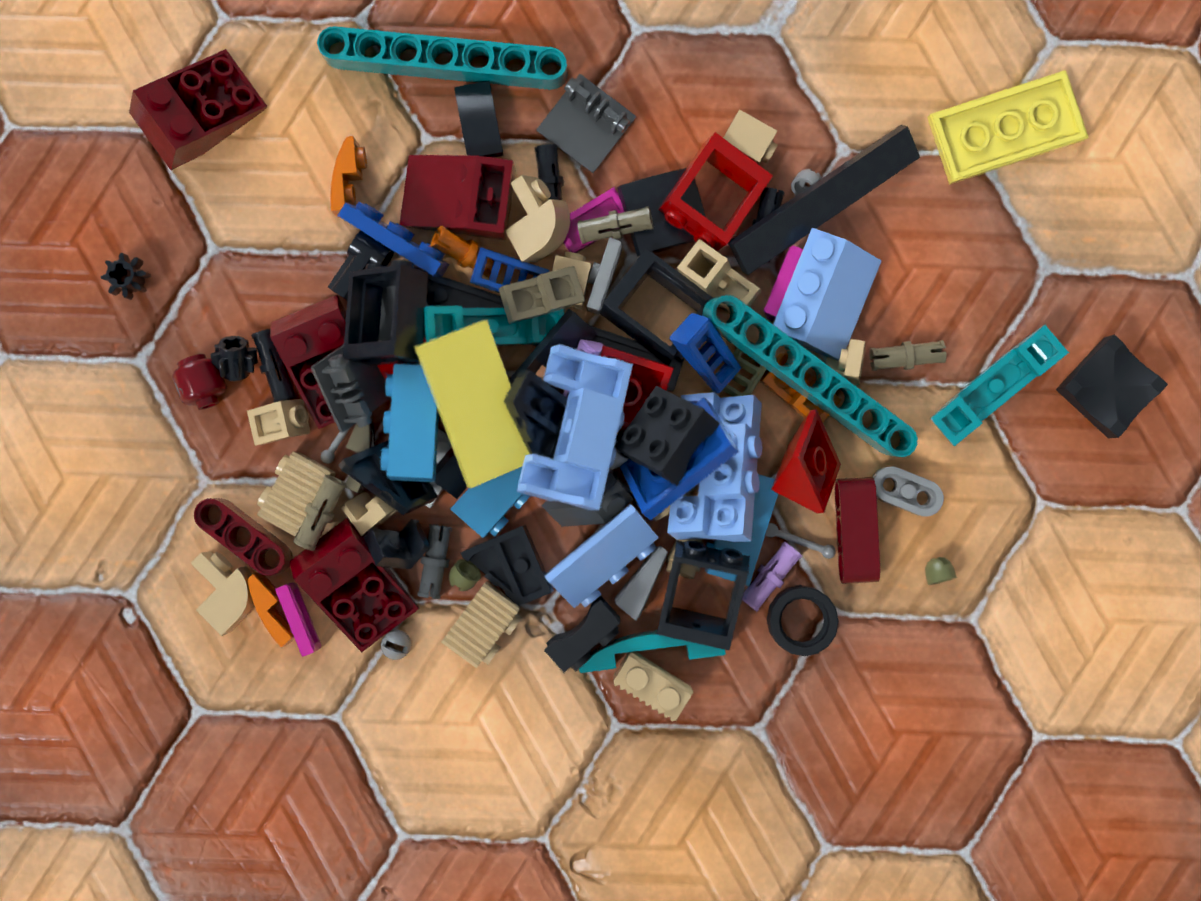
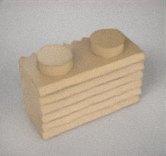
[257,451,336,537]
[442,581,522,668]
[613,651,693,722]

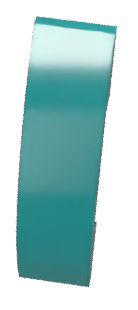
[424,306,564,346]
[930,325,1069,446]
[579,630,726,673]

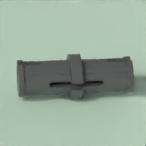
[417,524,452,599]

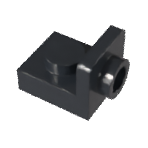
[364,519,430,569]

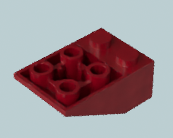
[129,49,267,170]
[399,155,516,240]
[270,294,346,429]
[290,517,419,652]

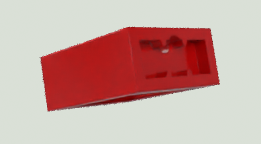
[658,132,773,252]

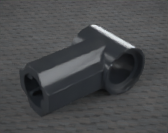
[328,230,395,300]

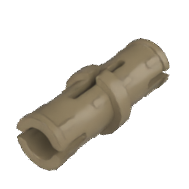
[577,206,654,244]
[869,340,946,371]
[293,475,346,551]

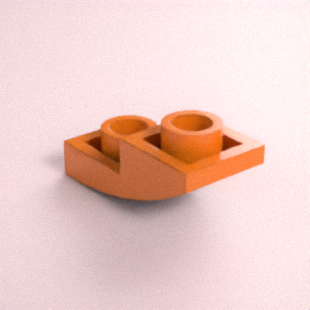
[330,136,367,218]

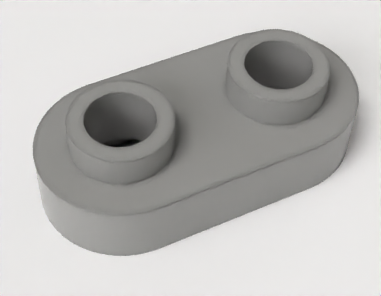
[873,466,944,516]

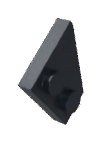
[339,440,438,515]
[460,524,554,606]

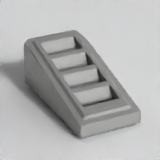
[614,545,667,621]

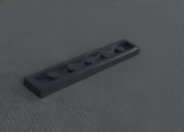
[728,125,920,275]
[434,309,597,499]

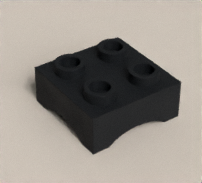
[1056,334,1168,439]
[614,386,720,486]
[544,595,620,673]

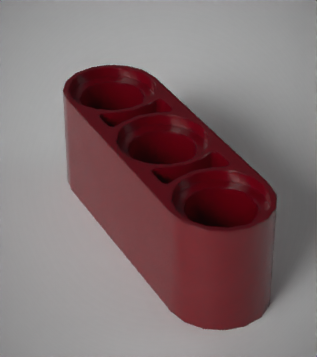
[835,477,880,584]
[194,498,292,576]

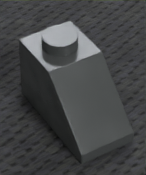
[541,471,633,527]

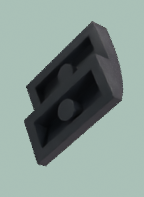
[617,168,706,257]

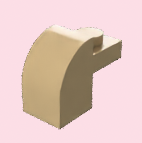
[505,175,570,262]
[677,239,761,314]
[191,551,254,636]

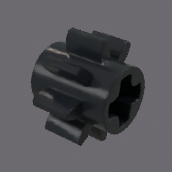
[101,253,151,300]
[210,336,258,381]

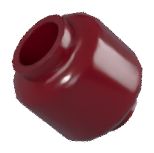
[172,354,227,410]

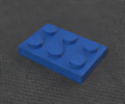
[337,201,450,276]
[620,397,739,520]

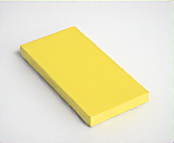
[927,70,1089,184]
[414,320,529,488]

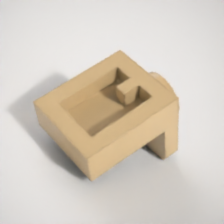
[826,339,865,385]
[247,399,310,446]
[341,492,397,536]

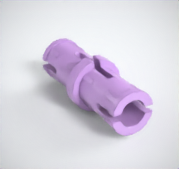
[742,541,802,612]

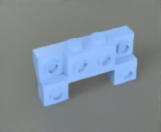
[517,344,633,510]
[668,392,762,542]

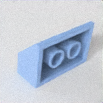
[773,228,881,361]
[545,504,659,608]

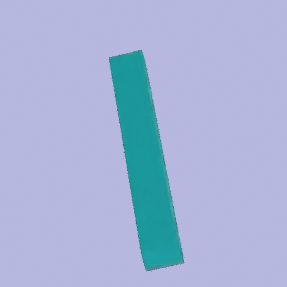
[317,26,568,90]
[703,295,918,457]

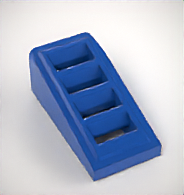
[469,247,550,293]
[670,313,741,394]

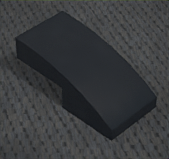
[454,81,504,158]

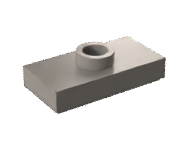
[587,237,623,315]

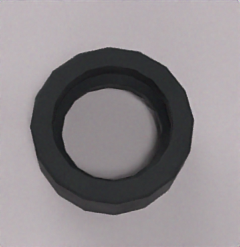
[767,585,839,656]

